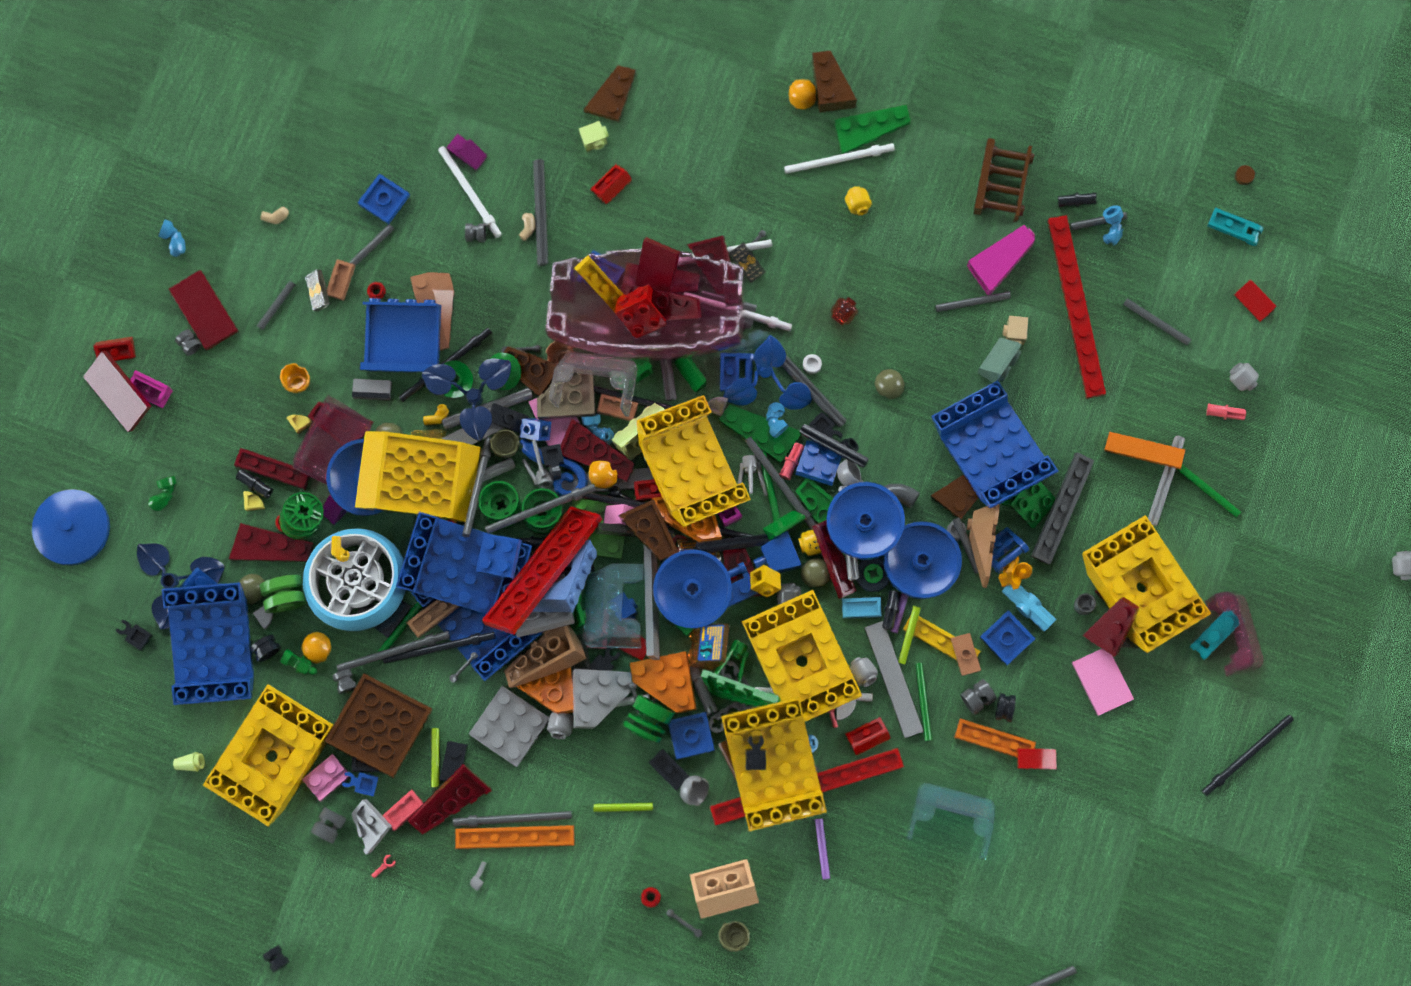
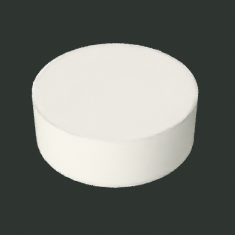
[803,354,822,374]

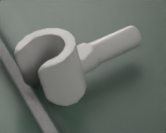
[470,861,487,891]

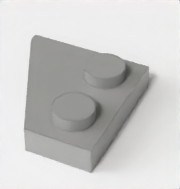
[351,799,392,855]

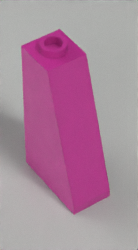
[967,225,1035,295]

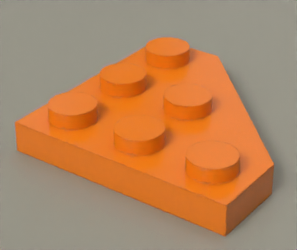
[652,497,722,542]
[630,651,697,713]
[516,667,574,714]

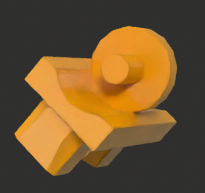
[998,557,1033,590]

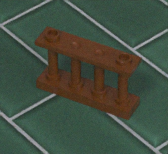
[973,138,1034,222]

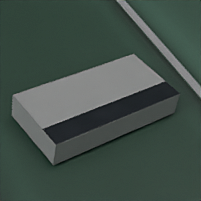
[352,379,392,400]

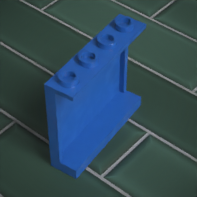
[360,298,441,373]

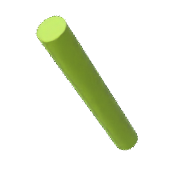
[898,606,921,664]
[431,728,439,788]
[593,803,653,812]

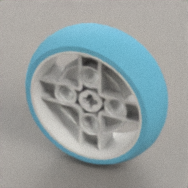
[303,529,406,631]

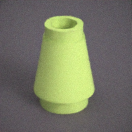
[173,752,205,771]

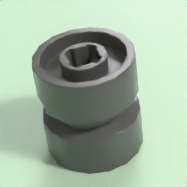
[960,679,997,715]
[310,807,347,844]

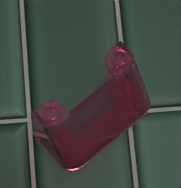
[293,395,372,485]
[1205,592,1264,677]

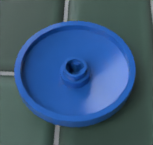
[326,439,385,516]
[827,482,905,560]
[32,489,110,566]
[884,522,962,599]
[653,550,732,628]

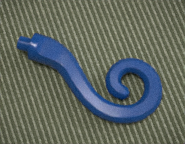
[520,438,588,497]

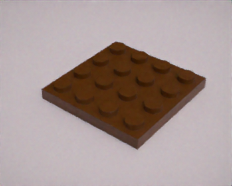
[324,674,432,778]

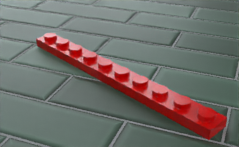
[1048,215,1106,399]
[709,748,904,826]

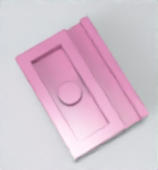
[302,754,350,801]

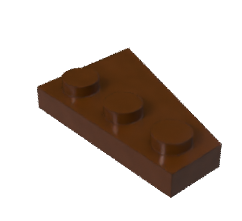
[584,65,636,122]
[503,346,564,396]
[930,474,979,520]
[618,499,678,561]

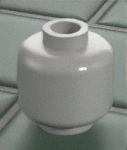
[1230,362,1259,391]
[1392,551,1411,580]
[850,657,878,687]
[547,712,574,739]

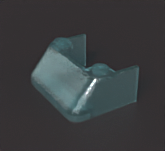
[906,783,995,860]

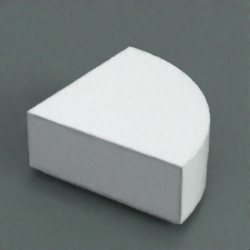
[837,700,856,720]

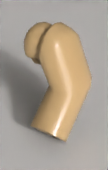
[261,207,289,224]
[519,213,536,241]

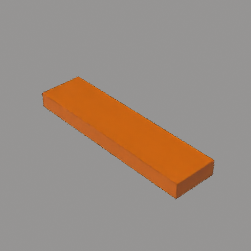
[1105,432,1185,469]
[954,719,1036,758]

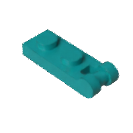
[1207,207,1264,246]
[1189,607,1243,660]

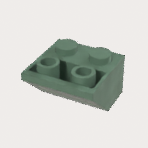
[978,338,1022,383]

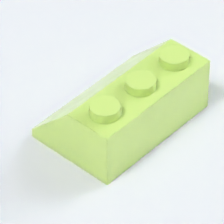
[611,403,665,461]

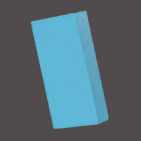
[842,597,882,619]

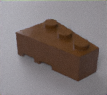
[812,50,857,113]

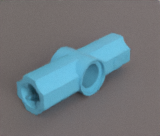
[1002,585,1056,632]

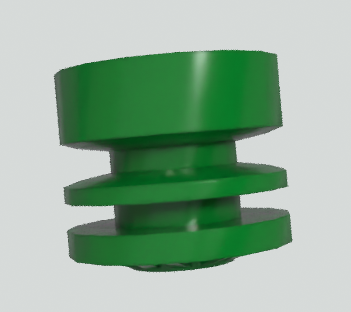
[478,481,522,529]
[522,488,563,535]
[279,492,324,540]
[623,694,675,743]

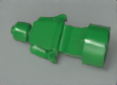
[280,649,317,675]

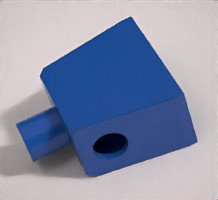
[753,531,802,573]

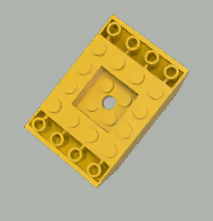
[1082,515,1211,653]
[742,590,862,722]
[203,684,333,826]

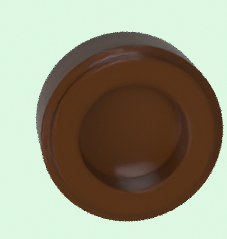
[1235,165,1255,185]

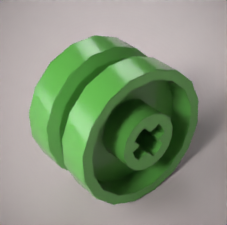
[259,575,307,613]

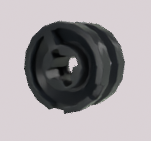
[250,634,281,663]
[995,693,1016,723]

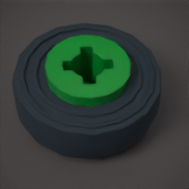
[856,558,889,592]

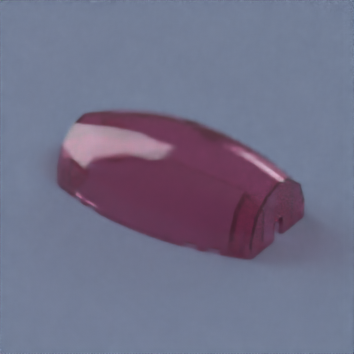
[545,249,745,361]

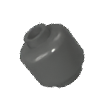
[776,583,802,605]

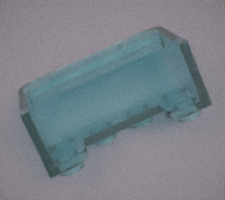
[583,564,645,648]

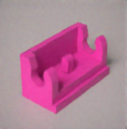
[131,370,173,408]

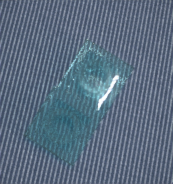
[730,330,768,353]

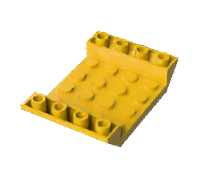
[637,395,751,527]
[355,431,480,522]
[721,697,827,831]

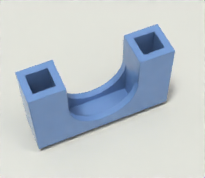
[532,540,597,612]

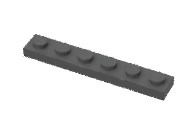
[1031,452,1094,565]

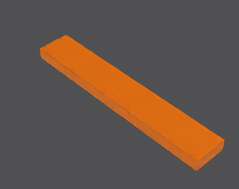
[455,825,574,849]

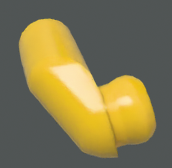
[423,404,449,425]
[331,536,350,562]

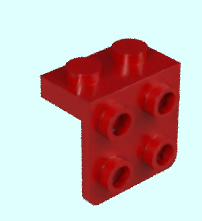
[615,284,666,338]

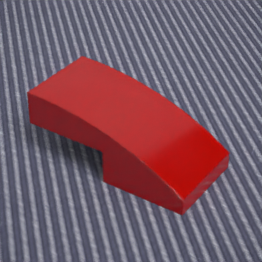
[1017,748,1057,770]

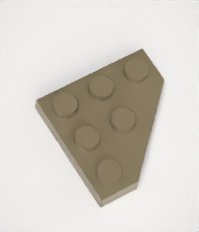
[537,359,595,419]

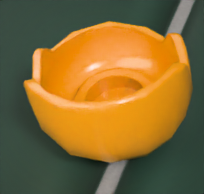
[789,79,816,109]
[280,363,310,394]
[589,461,618,489]
[302,632,331,664]

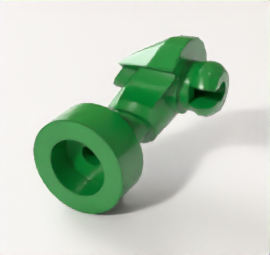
[148,475,177,512]

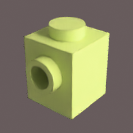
[579,121,609,151]

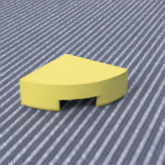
[286,414,313,434]
[243,491,265,511]

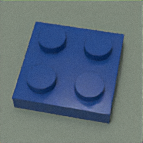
[358,173,410,225]
[795,440,842,486]
[476,533,522,579]
[979,610,1035,666]
[668,712,715,760]

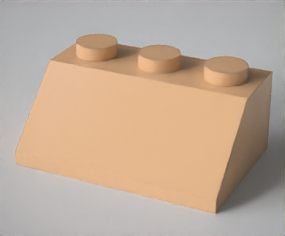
[690,859,759,919]

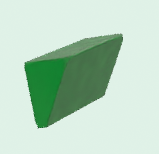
[675,351,707,393]
[763,511,806,540]

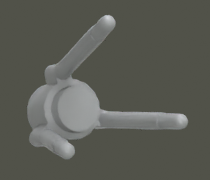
[522,440,554,489]
[737,455,767,496]

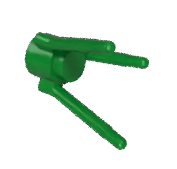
[715,640,750,683]

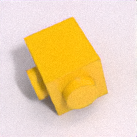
[750,565,781,597]

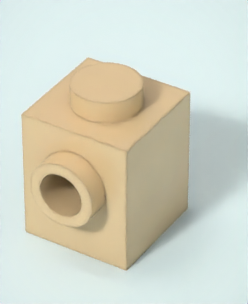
[1003,316,1028,345]

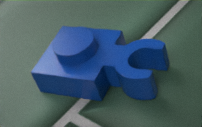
[342,772,379,796]

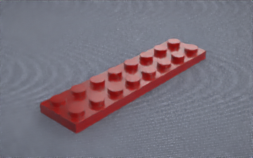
[482,506,603,635]

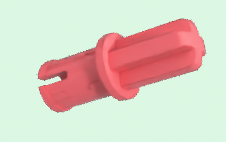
[1206,403,1246,420]
[779,442,804,480]

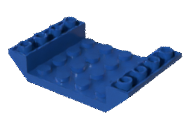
[931,380,1058,509]
[396,512,532,614]
[162,582,254,705]
[411,592,544,681]

